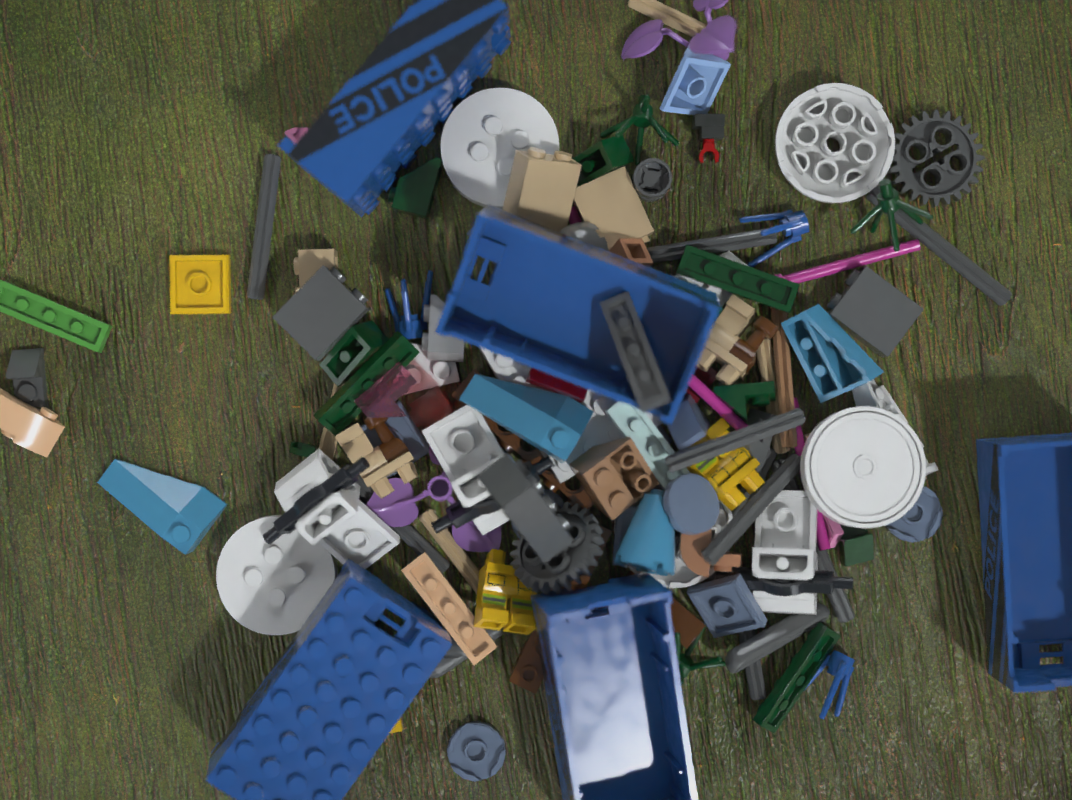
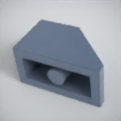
[666,394,710,451]

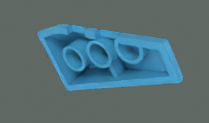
[459,374,593,463]
[97,459,228,555]

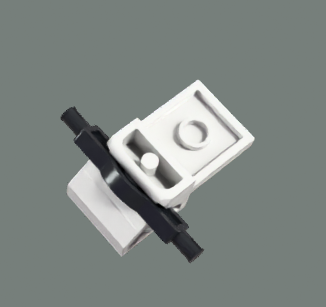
[422,405,555,535]
[263,449,400,569]
[715,489,854,615]

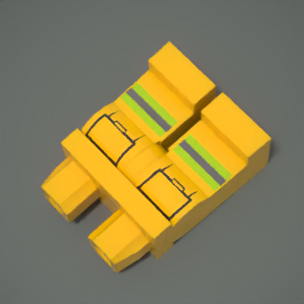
[686,418,765,511]
[473,549,537,635]

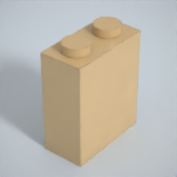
[503,147,582,232]
[573,166,654,250]

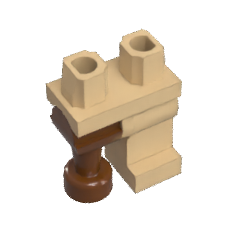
[696,294,778,386]
[334,409,418,499]

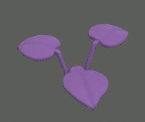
[621,0,736,61]
[366,446,501,552]

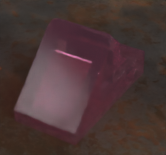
[354,362,417,418]

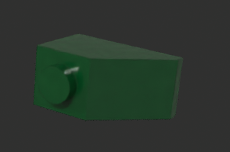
[572,134,635,188]
[389,157,443,220]
[319,320,388,387]

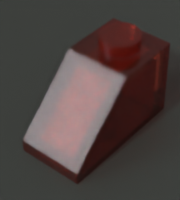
[408,386,456,429]

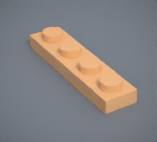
[401,552,498,665]

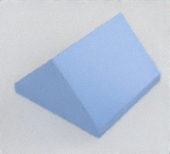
[660,45,731,115]

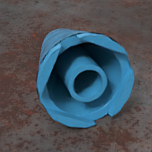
[614,489,675,576]

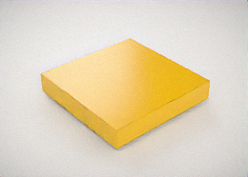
[169,255,231,315]

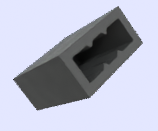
[272,265,370,361]
[827,266,924,358]

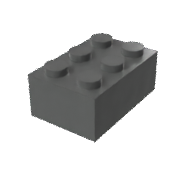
[477,454,574,564]

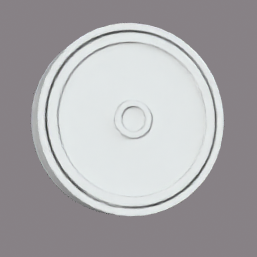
[441,88,559,209]
[800,406,926,528]
[216,515,338,635]

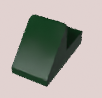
[714,381,776,425]
[838,524,874,567]

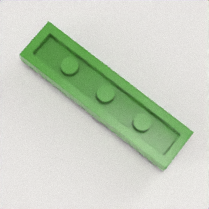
[0,280,113,353]

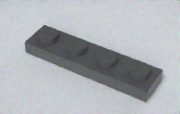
[600,291,671,413]

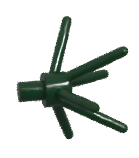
[600,95,679,166]
[850,179,933,252]
[674,621,725,685]

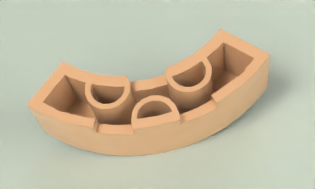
[0,388,65,457]

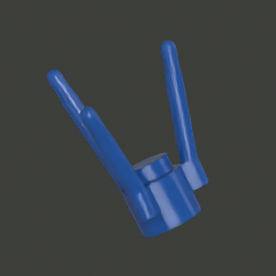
[739,209,809,267]
[385,270,433,339]
[804,650,855,719]

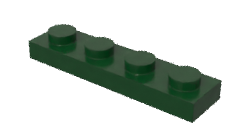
[676,245,800,313]
[313,330,420,436]
[752,622,841,733]

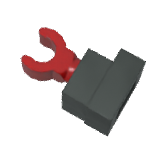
[692,114,725,164]

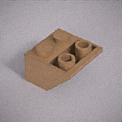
[569,436,659,520]

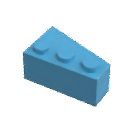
[781,304,884,403]

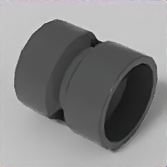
[631,158,672,202]

